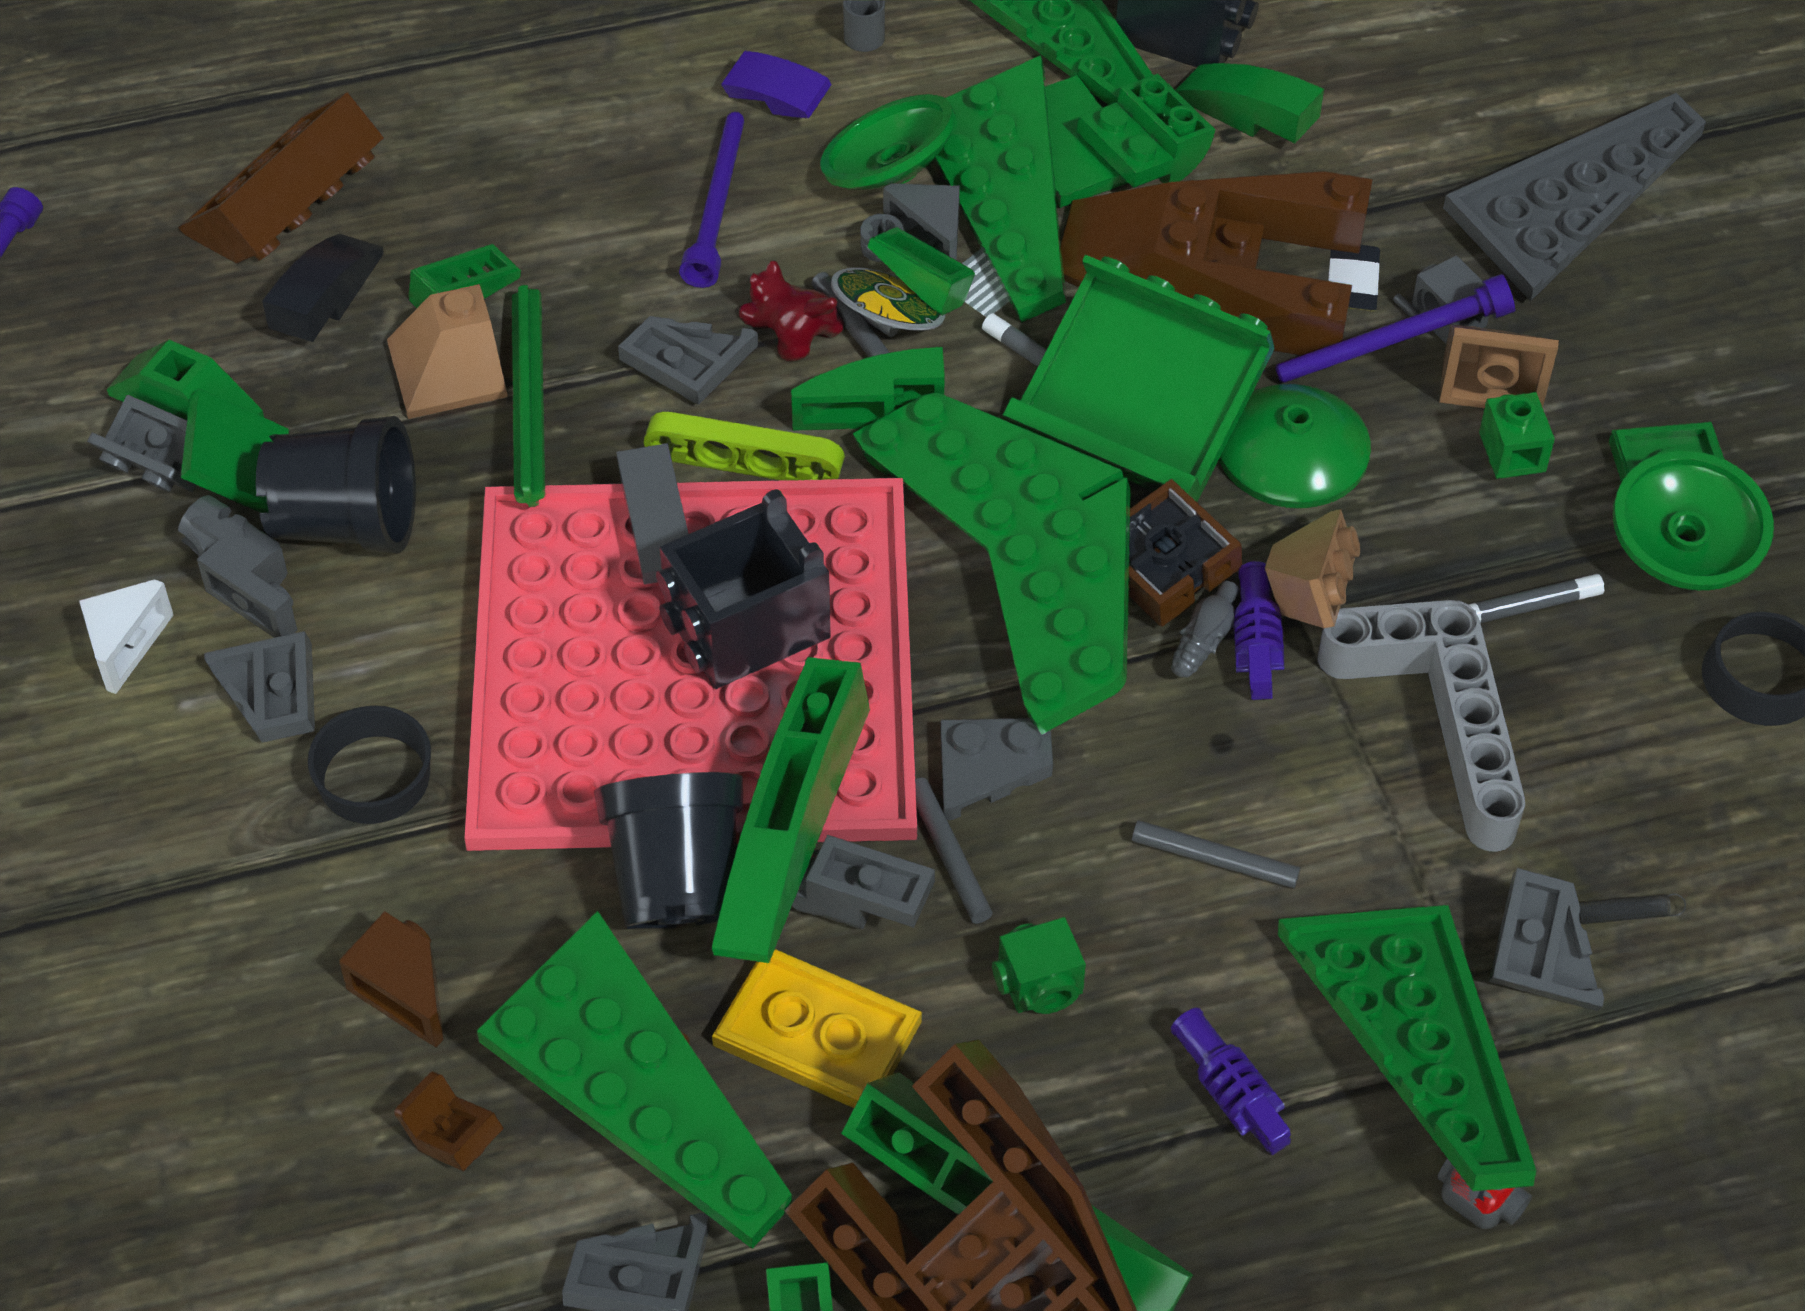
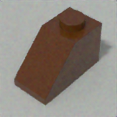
[339,911,444,1048]

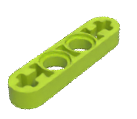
[643,412,845,480]

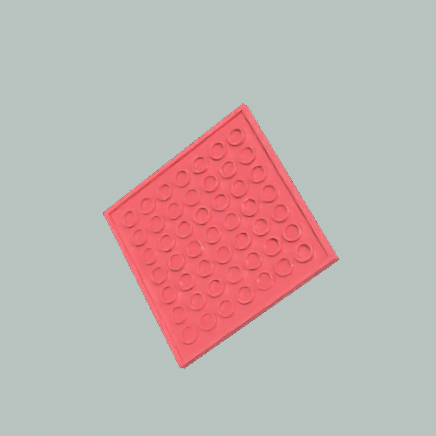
[465,478,917,851]

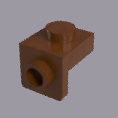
[394,1071,504,1172]

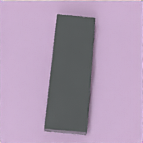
[616,443,689,585]

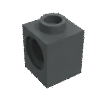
[1412,255,1489,344]

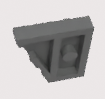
[618,316,758,405]
[204,631,315,743]
[1489,868,1604,1011]
[562,1213,710,1311]

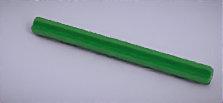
[512,285,546,508]

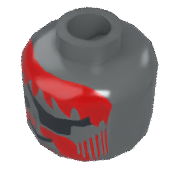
[1437,1158,1532,1229]

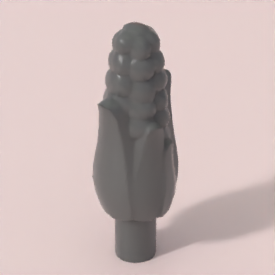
[1171,581,1240,678]

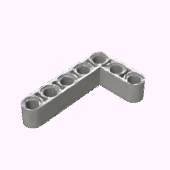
[1318,600,1525,852]

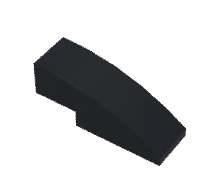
[262,234,384,342]

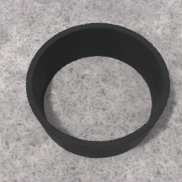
[1702,612,1805,726]
[308,706,431,824]

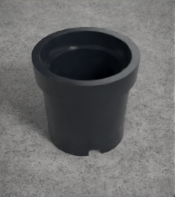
[256,416,416,554]
[594,772,743,930]

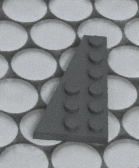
[1443,93,1706,301]

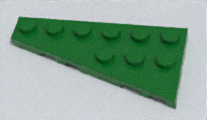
[969,0,1153,105]
[934,55,1066,323]
[1277,905,1536,1191]
[477,911,792,1249]

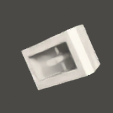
[80,579,174,694]

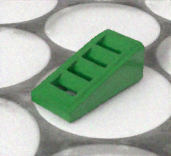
[867,227,975,316]
[409,244,521,308]

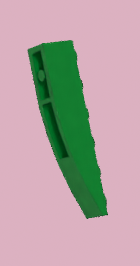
[712,657,870,963]
[841,1072,1193,1311]

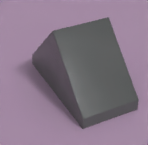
[883,183,960,261]

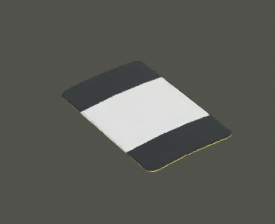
[1329,245,1380,311]

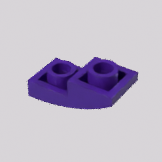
[721,51,832,119]

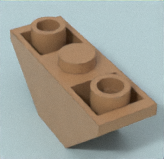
[1265,509,1360,628]

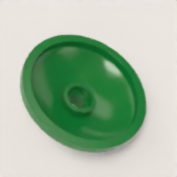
[820,94,956,190]
[1219,384,1371,508]
[1613,450,1774,591]

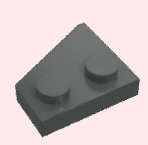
[940,718,1053,820]

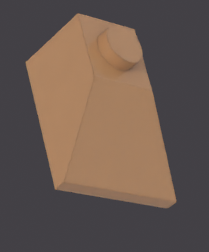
[387,284,507,419]
[1439,324,1559,408]

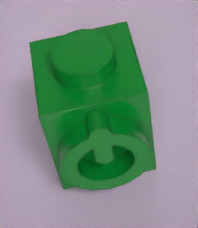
[1479,392,1555,479]
[992,917,1086,1014]

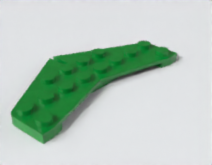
[853,393,1130,735]

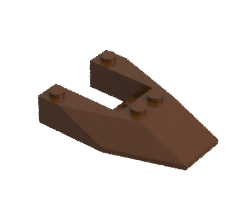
[1060,171,1373,356]
[784,1039,1137,1311]

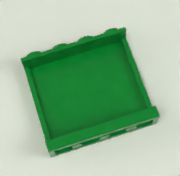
[1003,255,1275,502]

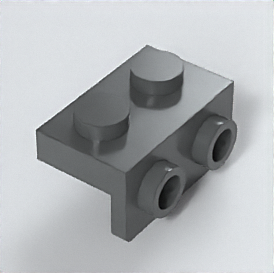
[87,395,196,492]

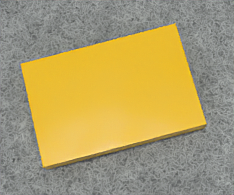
[712,949,922,1108]

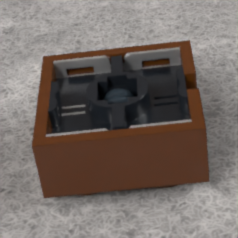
[1128,479,1242,627]

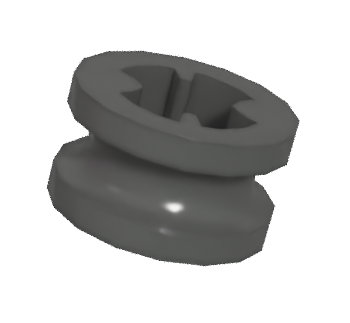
[860,214,904,262]

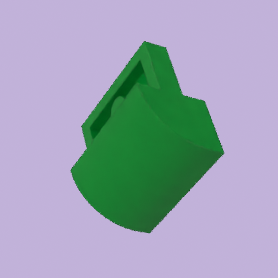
[1076,73,1216,188]

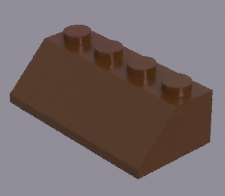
[178,92,384,264]

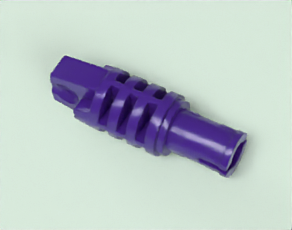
[1234,561,1284,700]
[1171,1008,1291,1155]

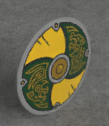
[831,268,945,337]

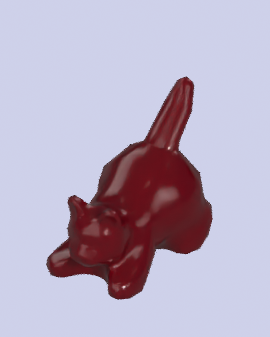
[738,261,844,361]

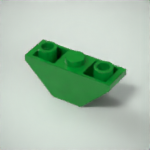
[107,340,264,420]

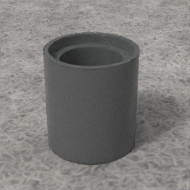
[843,0,885,52]

